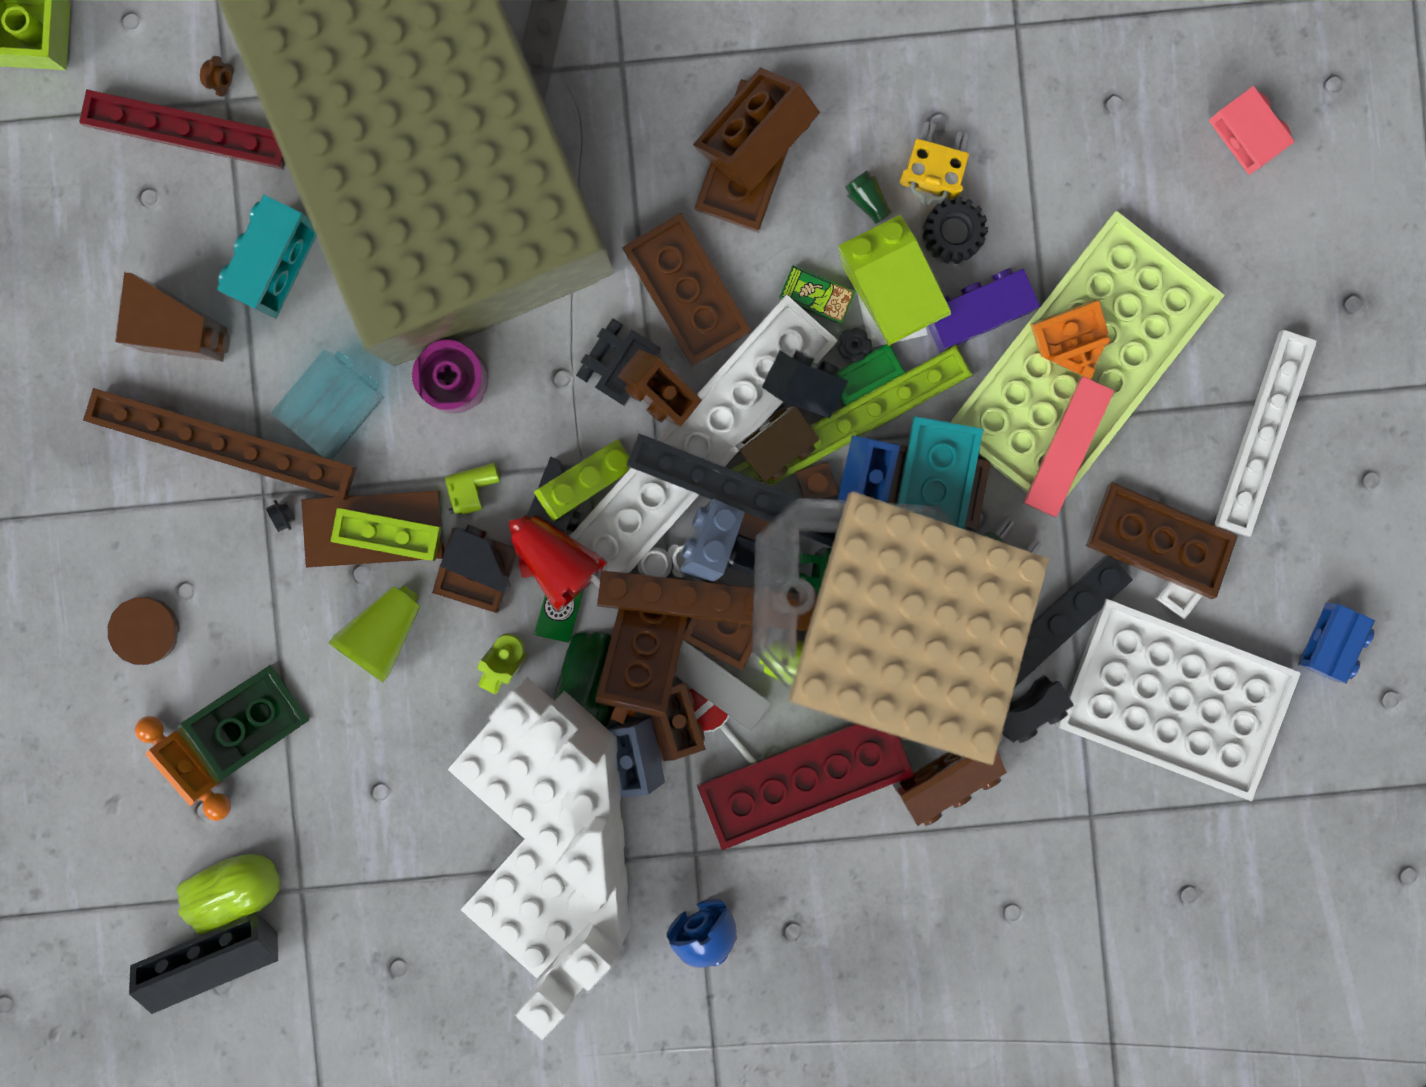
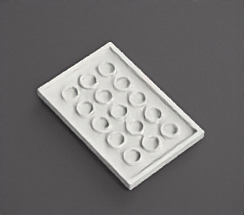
[1056,599,1301,801]

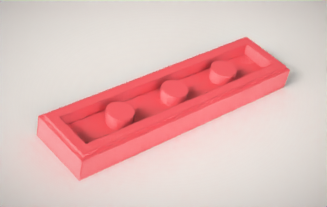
[1023,377,1114,517]

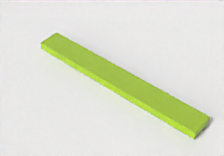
[731,345,972,486]

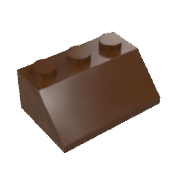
[693,67,820,191]
[893,751,1007,826]

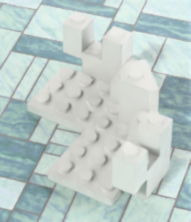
[448,677,631,1040]

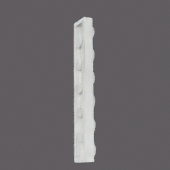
[1214,330,1317,537]

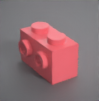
[1208,86,1295,175]

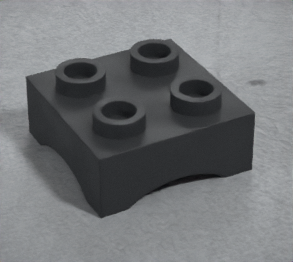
[1001,675,1074,743]

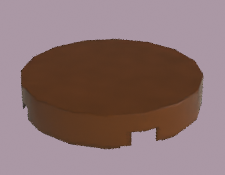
[107,597,179,665]

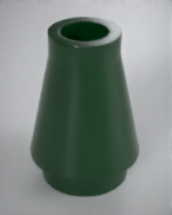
[845,170,892,224]

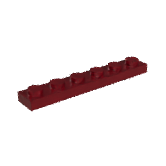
[79,89,286,170]

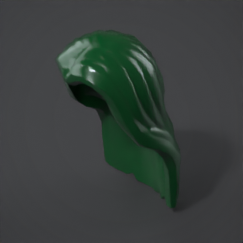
[554,632,615,727]

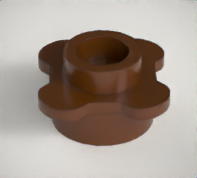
[200,56,234,97]

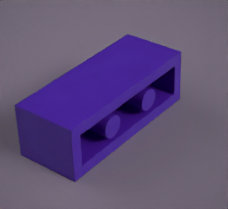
[928,268,1040,353]

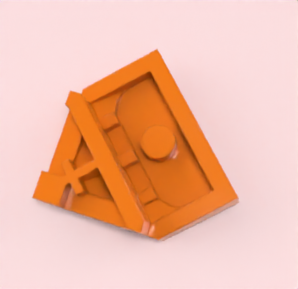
[1030,300,1111,380]

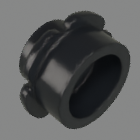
[838,328,872,362]
[265,500,295,532]

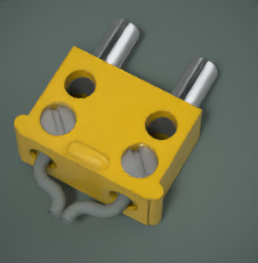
[899,122,969,206]

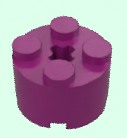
[412,340,488,413]

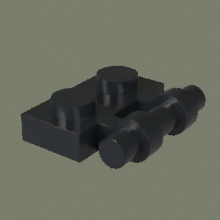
[576,318,661,407]

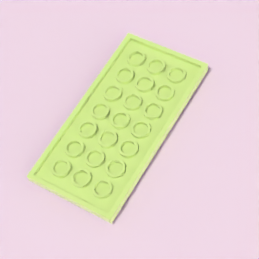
[949,211,1225,497]

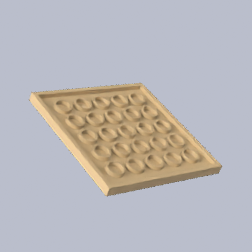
[787,492,1049,765]

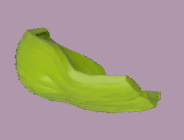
[177,854,281,935]

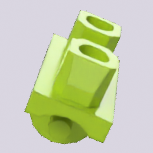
[477,633,528,694]

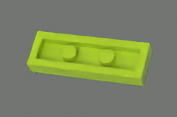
[534,439,631,521]
[331,508,442,561]

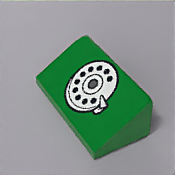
[534,590,584,643]

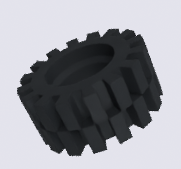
[922,197,988,264]

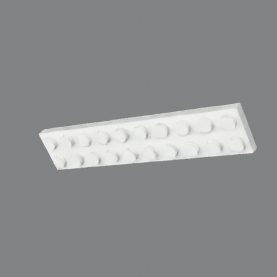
[570,295,838,588]

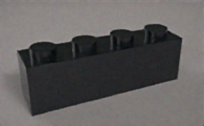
[129,912,279,1014]

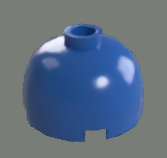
[666,899,737,968]

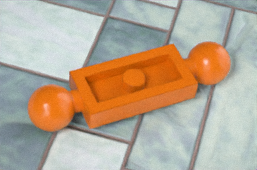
[135,716,231,821]

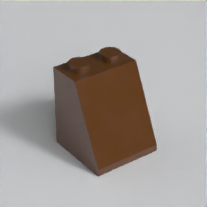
[115,272,230,362]

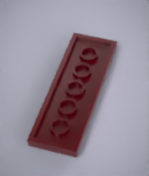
[697,723,914,850]

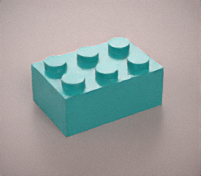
[217,194,317,319]

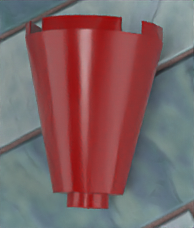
[511,515,608,612]

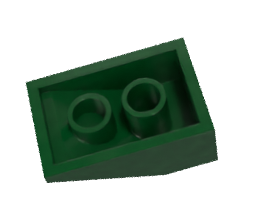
[177,665,310,784]

